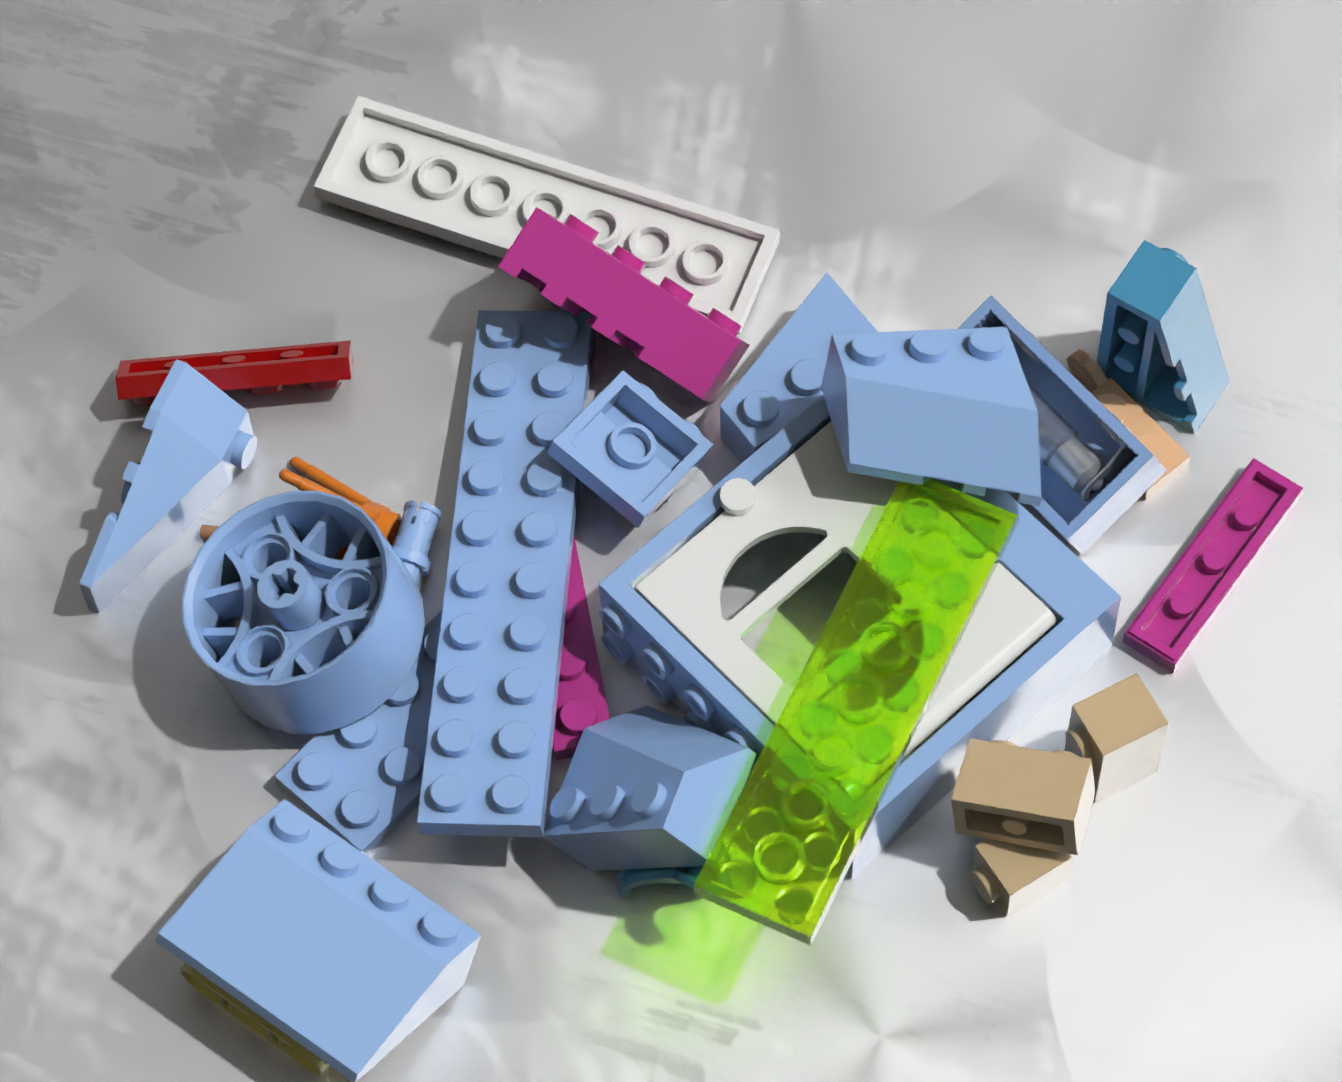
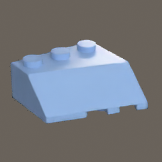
[821,327,1042,506]
[543,705,756,871]

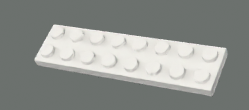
[314,96,780,335]

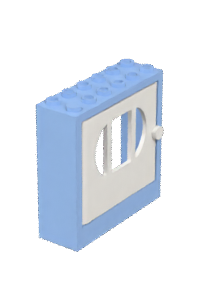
[598,395,1121,879]

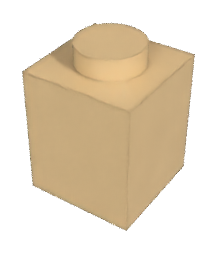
[970,839,1072,917]

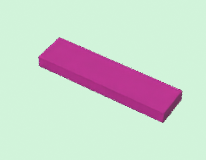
[1123,458,1303,673]

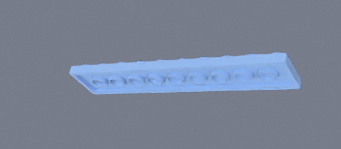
[417,310,595,837]

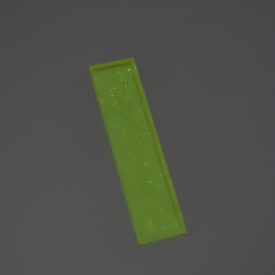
[694,479,1018,946]

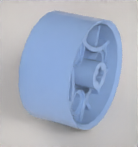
[181,491,425,734]

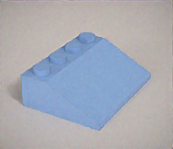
[155,799,481,1082]

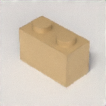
[1064,673,1169,803]
[951,738,1095,856]

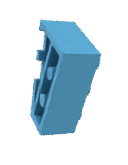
[1097,240,1230,434]

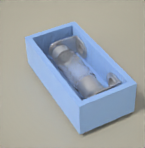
[957,295,1167,554]

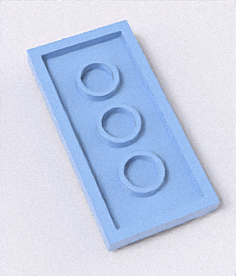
[274,610,442,856]

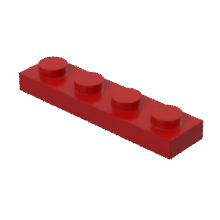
[115,340,353,405]

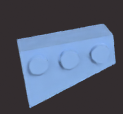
[720,273,878,463]

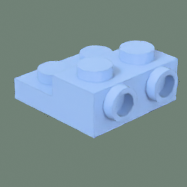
[547,371,714,528]

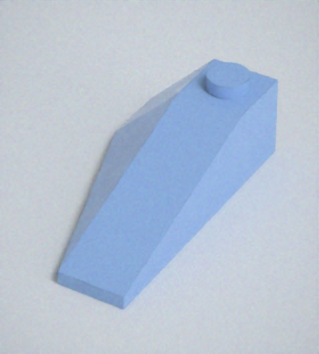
[79,359,257,613]

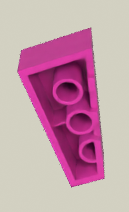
[498,207,750,403]

